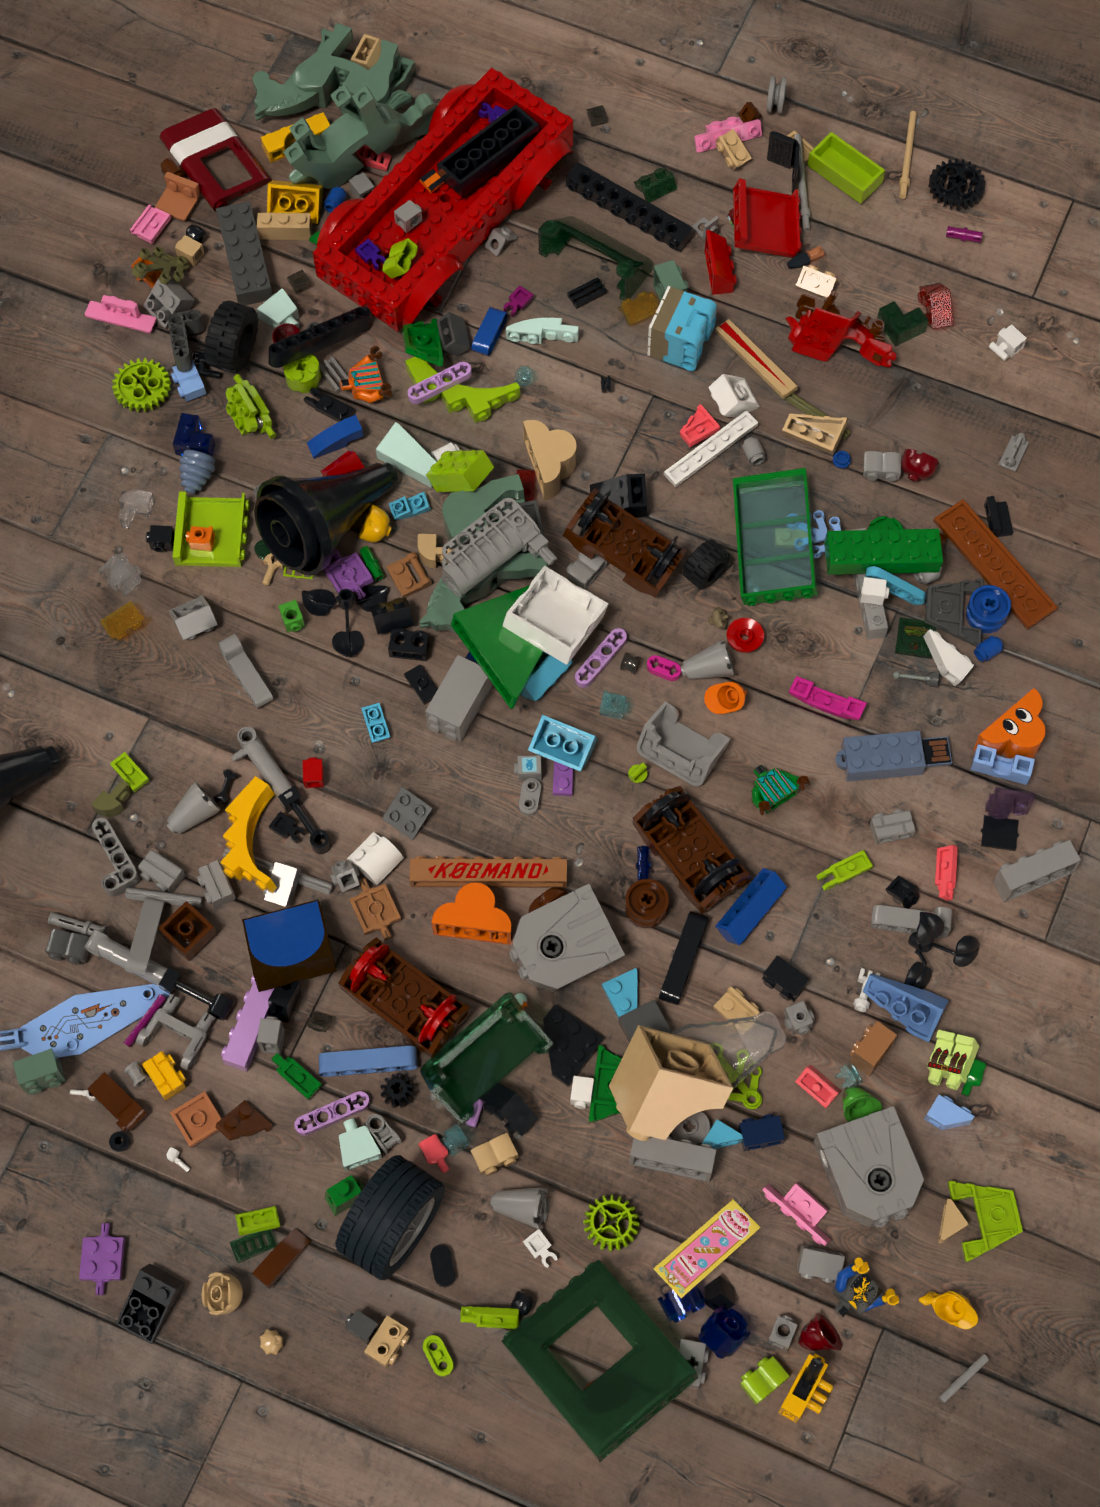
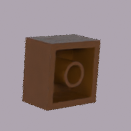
[158,901,217,961]

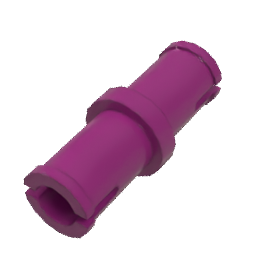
[946,226,983,243]

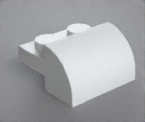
[347,832,404,885]

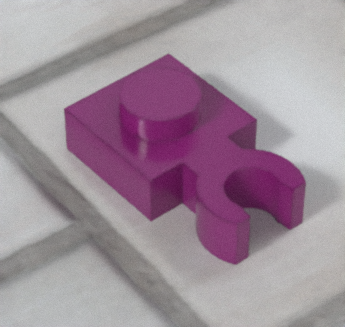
[503,285,533,317]

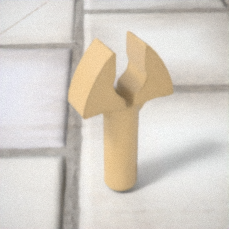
[262,553,284,586]

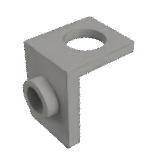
[692,216,719,241]
[485,226,518,256]

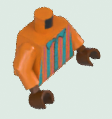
[340,346,392,403]

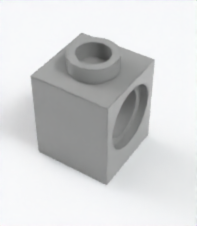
[394,200,423,233]
[767,1315,798,1351]

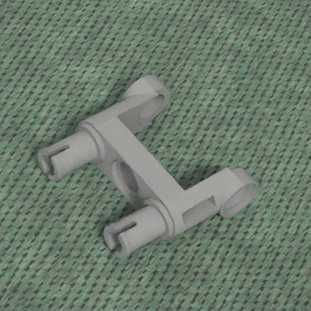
[136,994,215,1071]

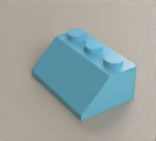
[521,652,573,701]
[528,715,598,772]

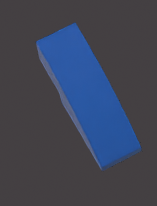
[307,415,363,459]

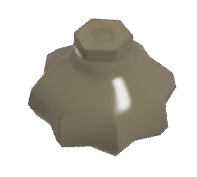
[708,607,729,630]

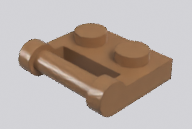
[386,552,432,598]

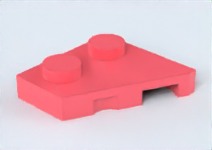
[680,404,720,447]

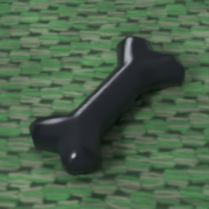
[213,769,239,805]

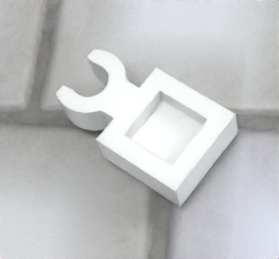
[522,1229,558,1268]

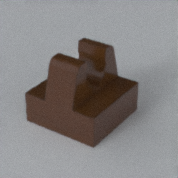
[738,102,762,123]

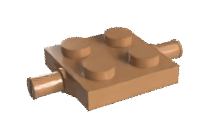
[349,878,401,940]

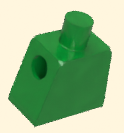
[325,1175,364,1216]

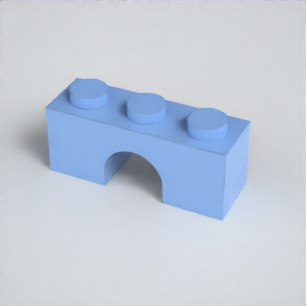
[970,744,1035,785]

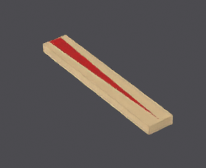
[715,319,797,399]

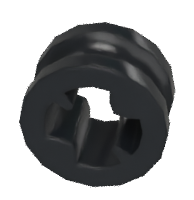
[601,375,611,392]

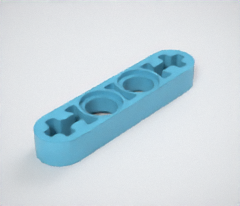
[865,566,926,605]

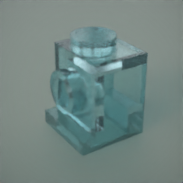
[600,691,629,719]
[441,1124,469,1157]

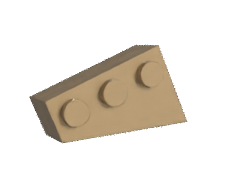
[782,414,848,455]

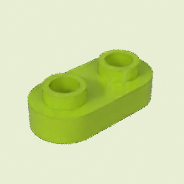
[423,1335,454,1377]

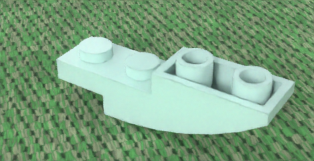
[506,318,579,344]

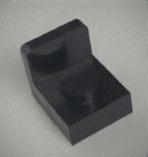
[886,875,920,909]

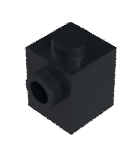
[146,525,175,552]

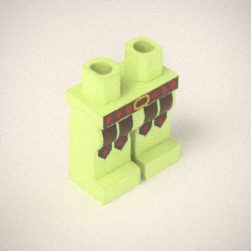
[927,1030,979,1090]

